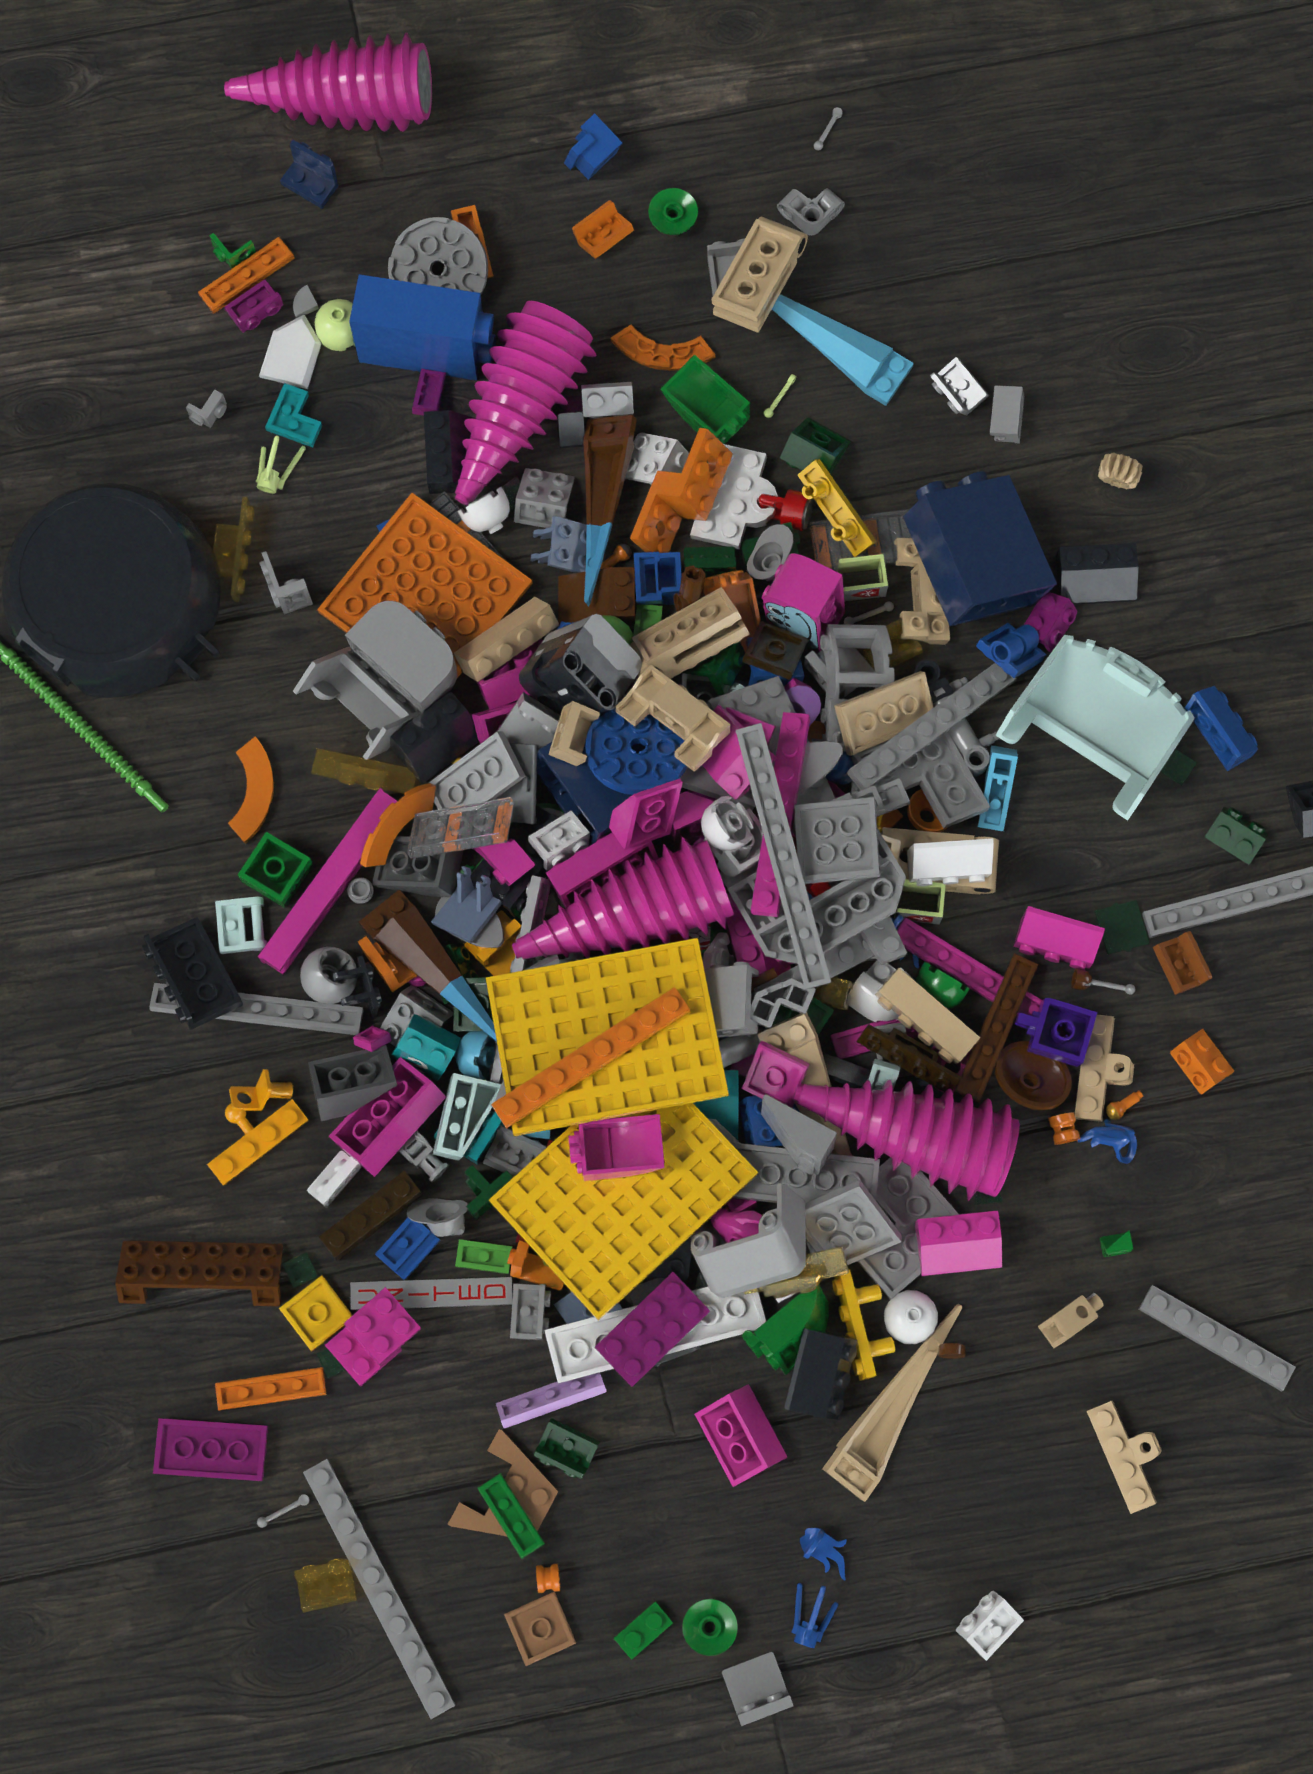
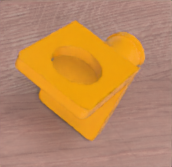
[229,1069,293,1111]

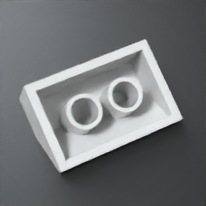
[907,838,994,886]

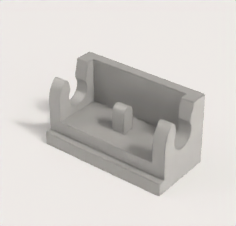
[990,386,1024,444]

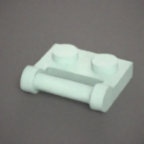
[215,897,267,954]

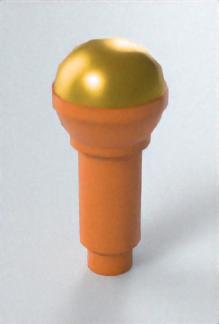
[1106,1090,1143,1120]

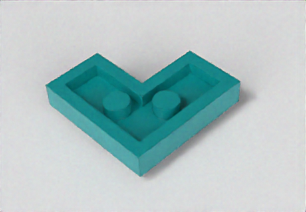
[265,383,322,448]

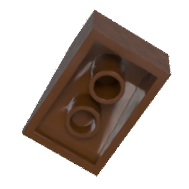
[558,567,635,626]

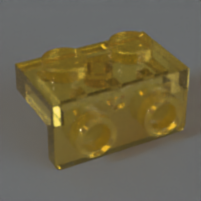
[862,618,923,671]
[294,1559,357,1613]

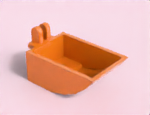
[703,570,761,652]

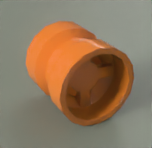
[1048,1112,1080,1145]

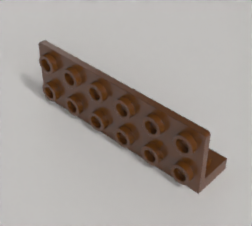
[115,1241,283,1306]

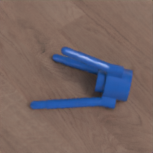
[791,1583,838,1648]

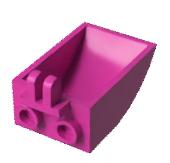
[569,1114,665,1181]

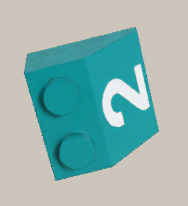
[391,1013,461,1081]

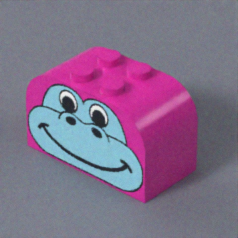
[762,554,845,653]

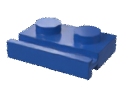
[375,1218,440,1281]

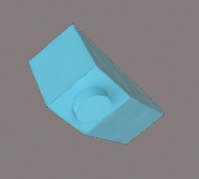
[978,745,1018,831]

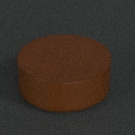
[938,1343,965,1359]

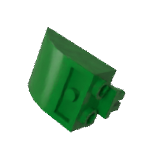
[661,354,750,444]
[742,1280,829,1375]

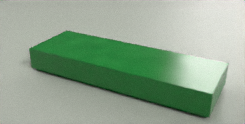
[477,1473,545,1559]

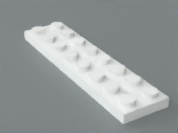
[544,1287,766,1384]

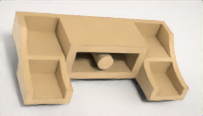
[894,538,950,645]
[616,665,730,772]

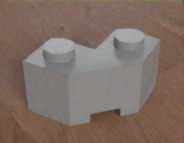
[750,978,816,1028]

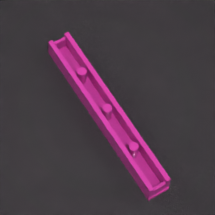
[258,788,397,975]

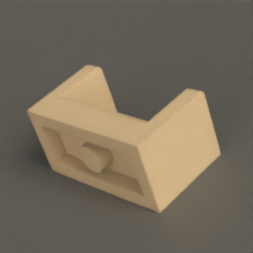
[548,701,600,766]

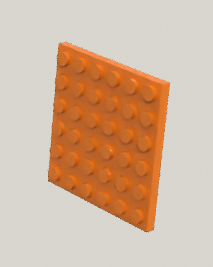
[317,493,533,678]

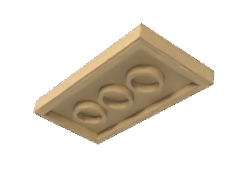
[834,671,934,756]

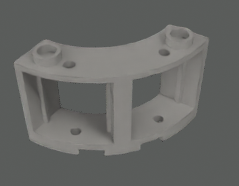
[820,624,894,728]

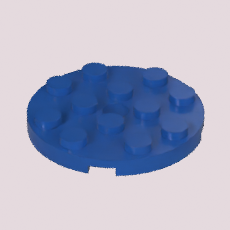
[585,707,687,795]

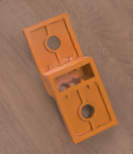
[630,428,733,555]

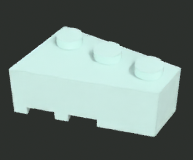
[432,1073,501,1161]

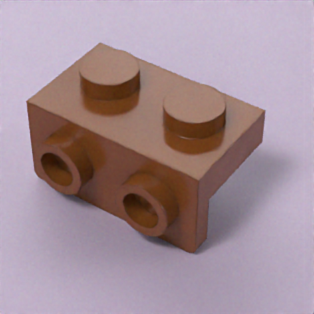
[1153,931,1212,995]

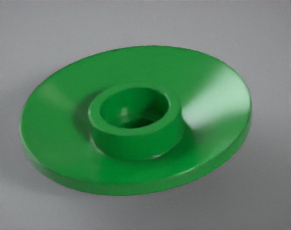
[648,188,698,235]
[682,1599,738,1656]

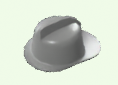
[747,524,794,583]
[407,1198,468,1237]

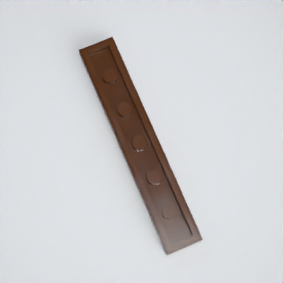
[953,953,1038,1105]

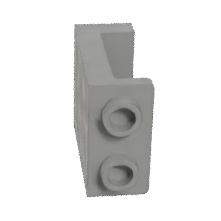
[707,238,745,307]
[704,962,759,1037]

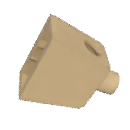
[1038,1293,1104,1348]

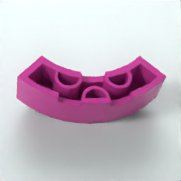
[459,813,535,886]

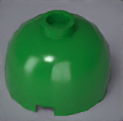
[916,962,970,1009]

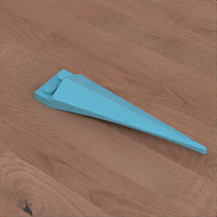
[771,294,914,406]

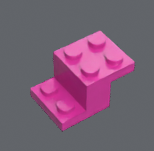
[325,1287,421,1387]

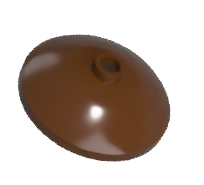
[995,1041,1072,1110]

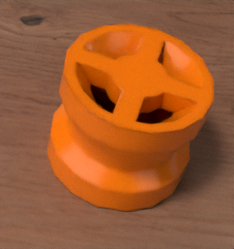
[536,1564,560,1593]

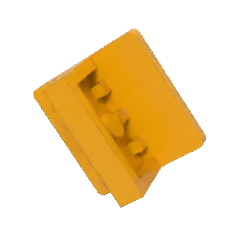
[465,910,522,976]

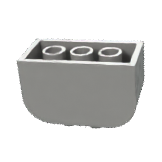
[345,601,457,713]

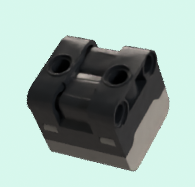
[519,614,642,715]

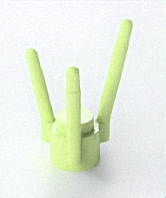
[256,436,306,494]

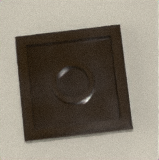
[742,621,809,680]

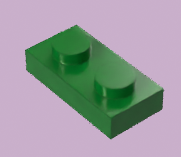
[614,1602,673,1660]

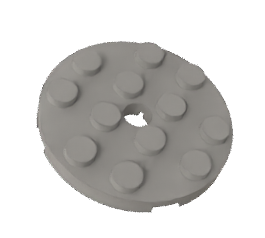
[388,217,488,295]

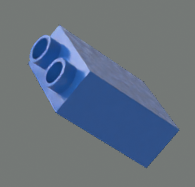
[349,274,496,381]

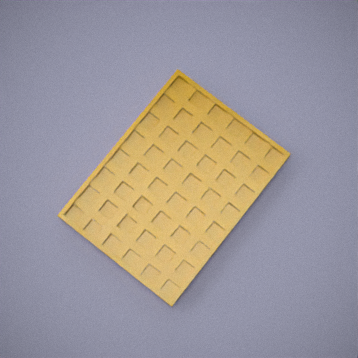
[486,938,729,1136]
[489,1103,758,1321]

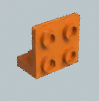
[358,936,417,992]

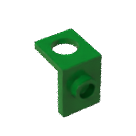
[209,233,256,269]

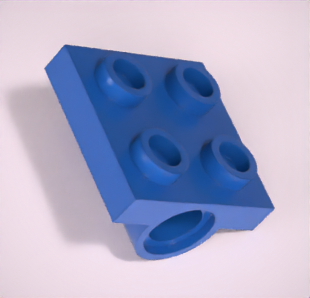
[976,623,1046,678]

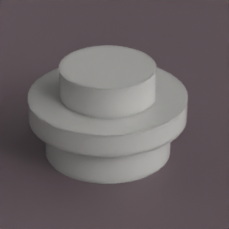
[347,878,374,904]

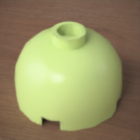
[315,299,355,351]

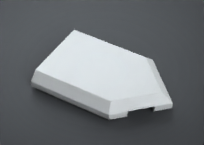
[259,315,321,389]

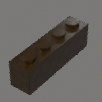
[319,1170,423,1261]

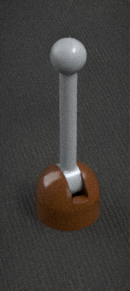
[1071,968,1136,994]

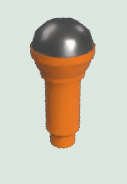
[600,544,632,569]

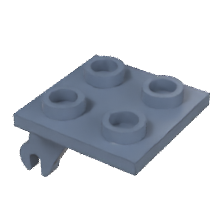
[531,516,587,573]
[431,866,502,943]

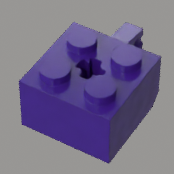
[1015,998,1097,1067]

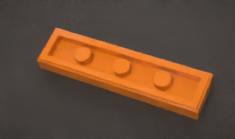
[198,237,294,314]
[215,1367,327,1411]

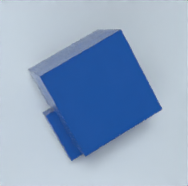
[564,113,622,180]
[634,552,681,605]

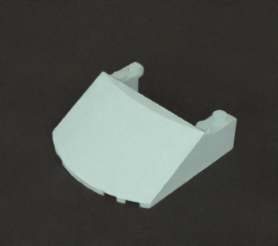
[996,635,1195,820]

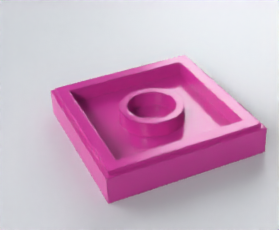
[742,1041,810,1109]

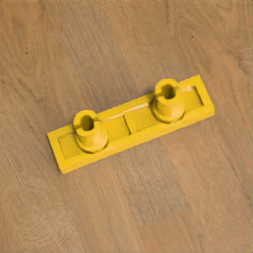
[798,459,877,557]
[832,1270,895,1381]

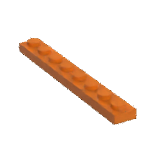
[491,987,690,1129]

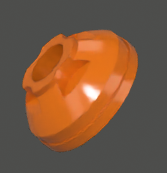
[907,789,946,832]

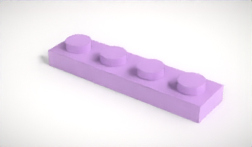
[496,1373,607,1428]

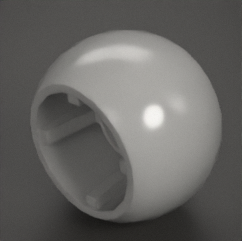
[300,947,358,1004]

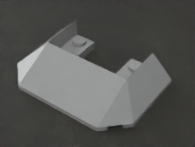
[727,828,906,964]

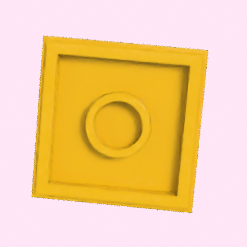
[279,1275,353,1351]

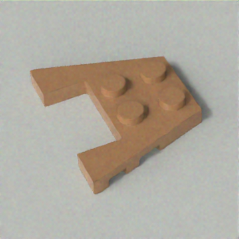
[448,1429,558,1536]

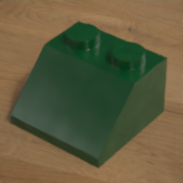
[780,417,851,475]

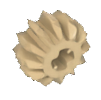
[1098,453,1143,489]

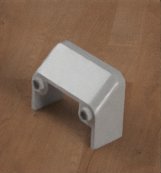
[293,647,421,760]
[691,1183,806,1298]

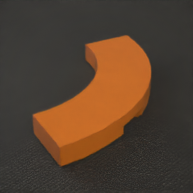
[611,324,715,371]
[228,736,274,844]
[360,783,436,867]

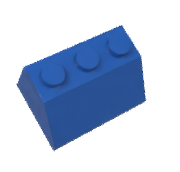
[1184,686,1258,771]

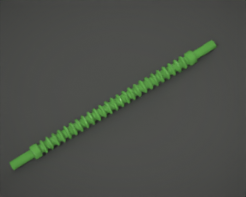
[0,641,169,813]

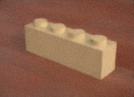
[454,597,559,682]
[875,968,980,1064]

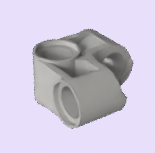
[777,188,845,236]

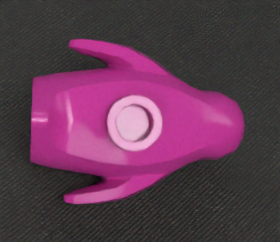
[710,1208,762,1243]

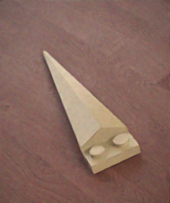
[757,1012,852,1156]
[823,1304,962,1502]

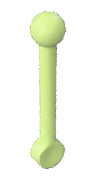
[764,374,797,418]

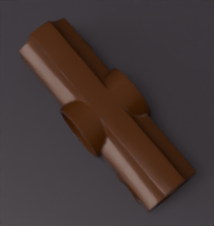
[674,566,706,612]

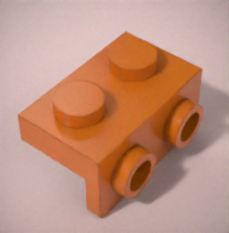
[572,200,634,259]
[1170,1029,1234,1094]

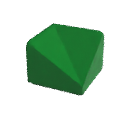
[1100,1230,1133,1257]

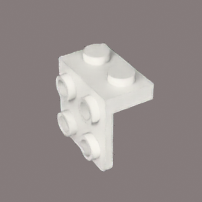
[625,433,689,485]

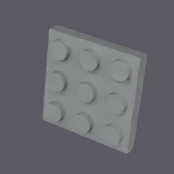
[794,797,880,884]
[805,1180,902,1272]

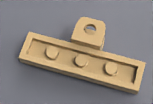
[1075,1015,1134,1122]
[1087,1400,1162,1514]

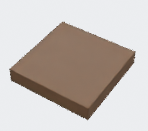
[504,1592,576,1666]

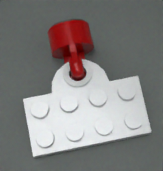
[690,444,813,549]

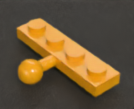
[207,1099,309,1186]

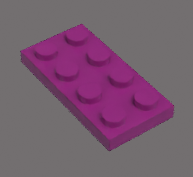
[594,1272,710,1387]
[153,1418,268,1481]

